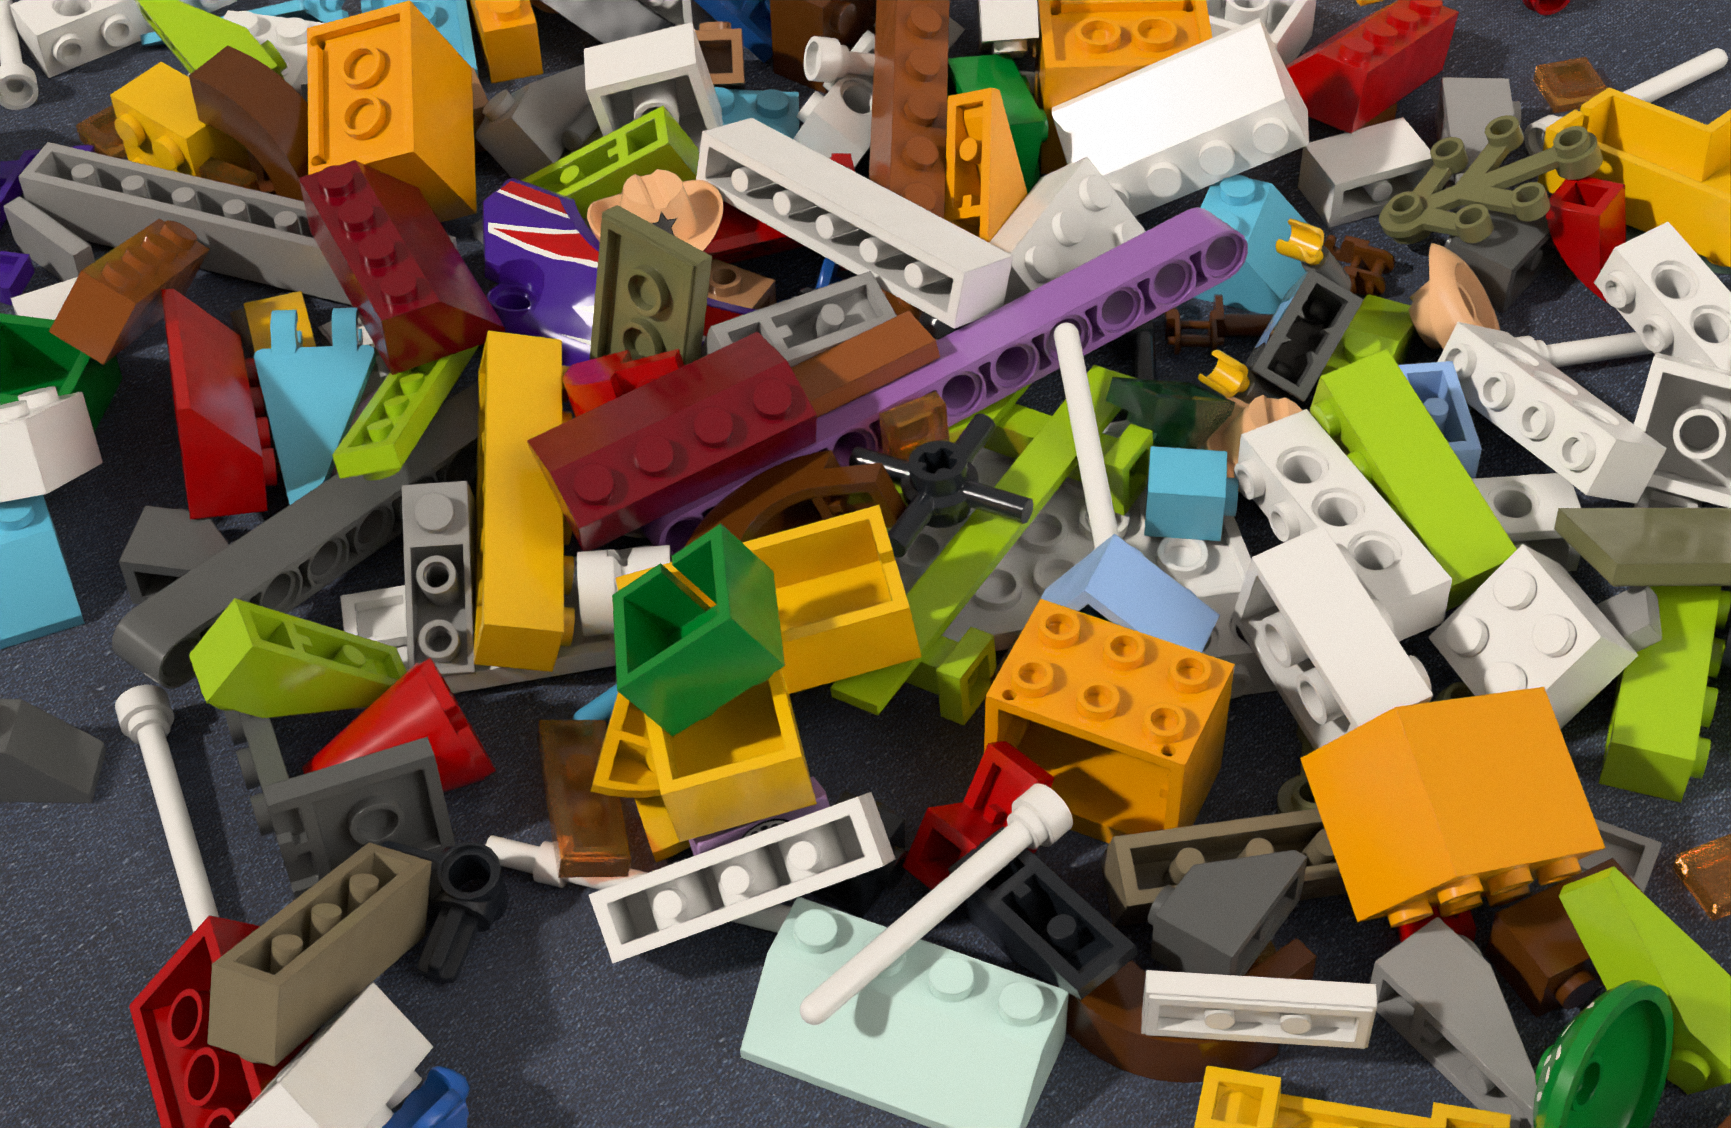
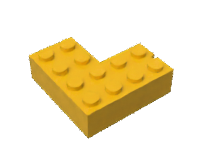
[1538,87,1731,268]
[616,505,922,842]

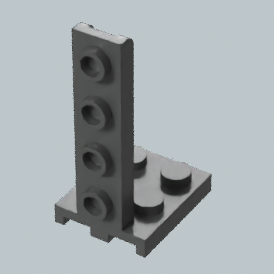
[224,710,456,899]

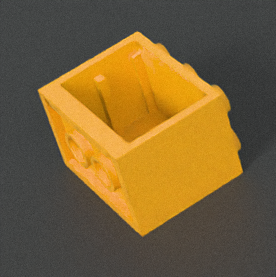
[307,0,477,222]
[1034,0,1213,174]
[984,599,1235,844]
[1300,687,1605,927]

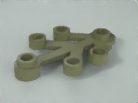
[1379,115,1603,244]

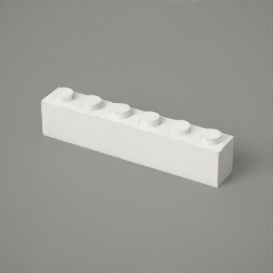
[696,118,1013,329]

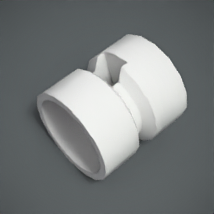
[577,545,672,636]

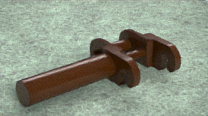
[1323,235,1395,296]
[1164,294,1274,356]

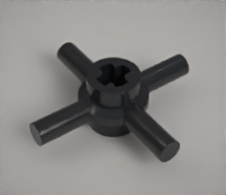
[849,414,1033,558]

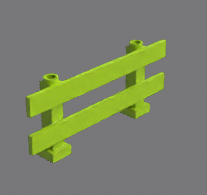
[830,365,1153,725]

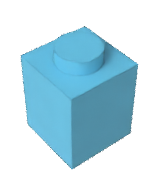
[1144,446,1239,541]

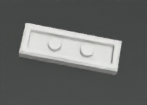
[1141,970,1377,1049]

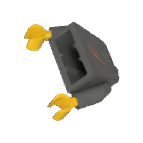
[1198,218,1364,404]

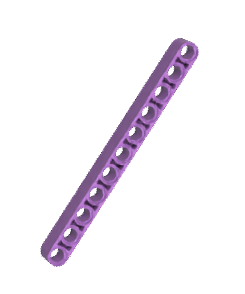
[639,207,1248,558]

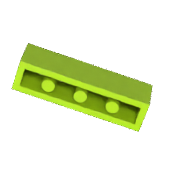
[1310,348,1517,611]
[1598,586,1731,803]

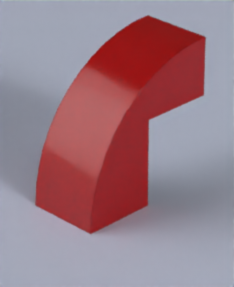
[1546,177,1626,308]

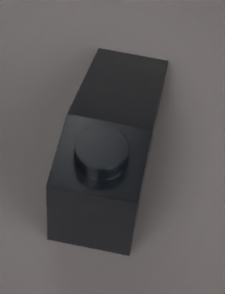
[948,826,1139,1000]

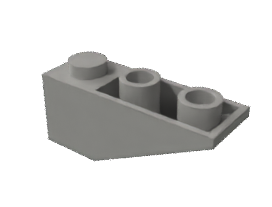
[402,481,476,676]

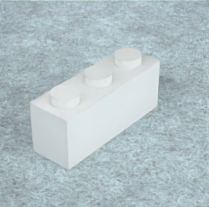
[229,982,433,1128]

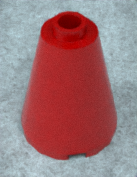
[302,658,496,793]

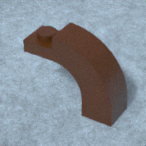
[189,45,308,202]
[685,450,907,547]
[1054,938,1317,1083]

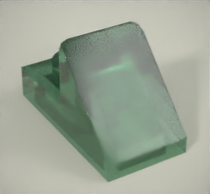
[1106,377,1236,449]

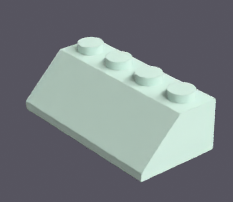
[740,897,1069,1128]

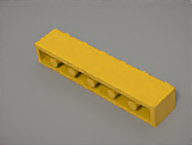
[474,331,575,672]

